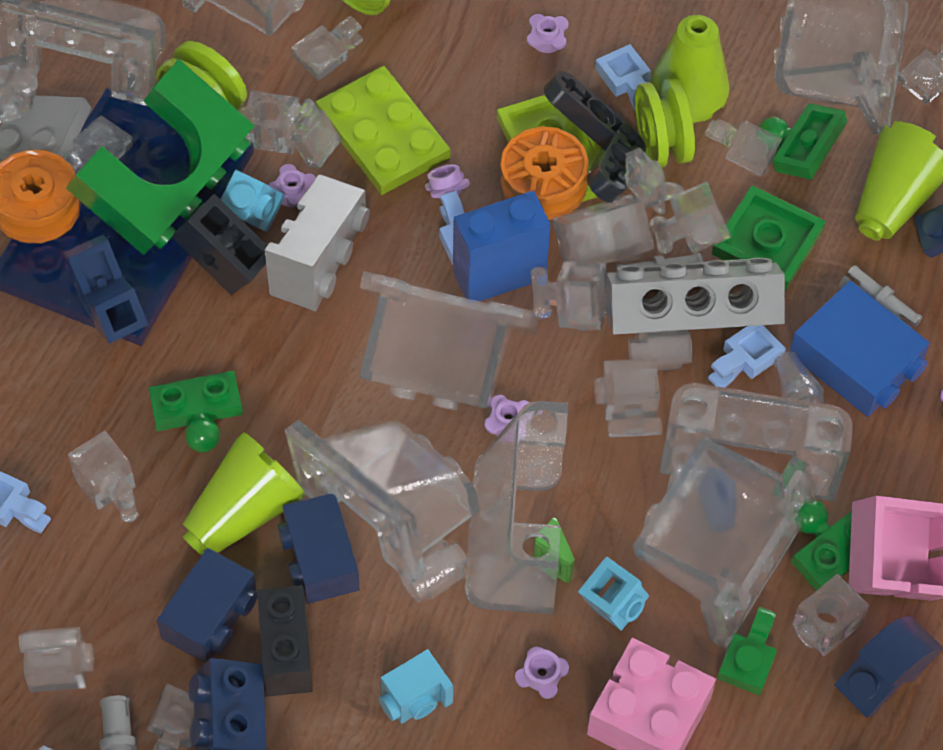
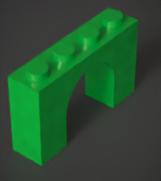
[66,59,255,255]

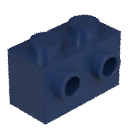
[277,492,360,604]
[157,548,257,663]
[189,658,267,750]

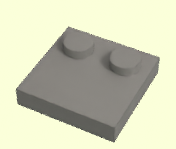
[0,95,91,162]

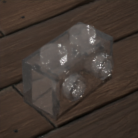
[552,194,655,276]

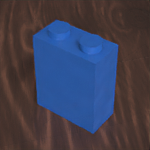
[453,190,550,305]
[789,281,930,417]

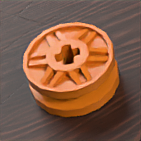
[500,126,589,220]
[0,150,81,243]

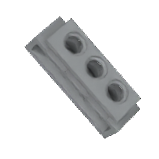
[607,258,785,334]

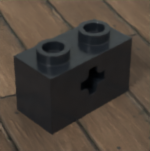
[171,194,268,296]
[257,585,313,697]

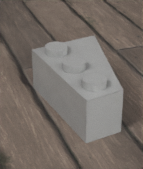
[265,174,370,311]

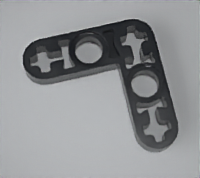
[544,71,646,203]

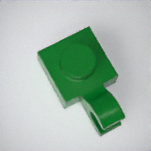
[717,607,777,696]

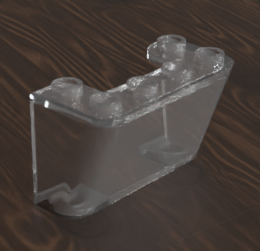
[659,383,853,502]
[464,401,568,614]

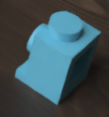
[221,169,286,232]
[578,556,649,631]
[378,649,453,724]

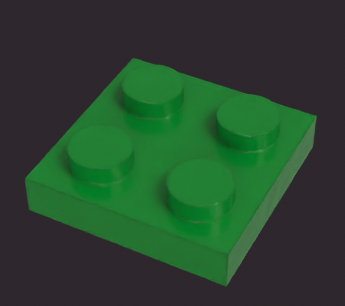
[712,186,826,291]

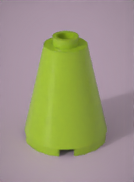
[650,15,730,123]
[855,121,943,241]
[182,432,306,556]

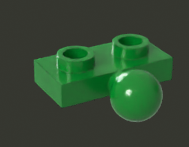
[758,103,847,180]
[148,371,243,453]
[790,498,852,595]

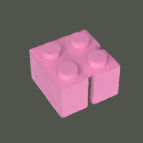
[848,496,943,601]
[587,637,716,750]

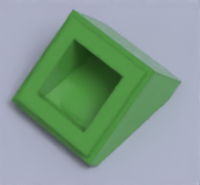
[533,517,575,584]

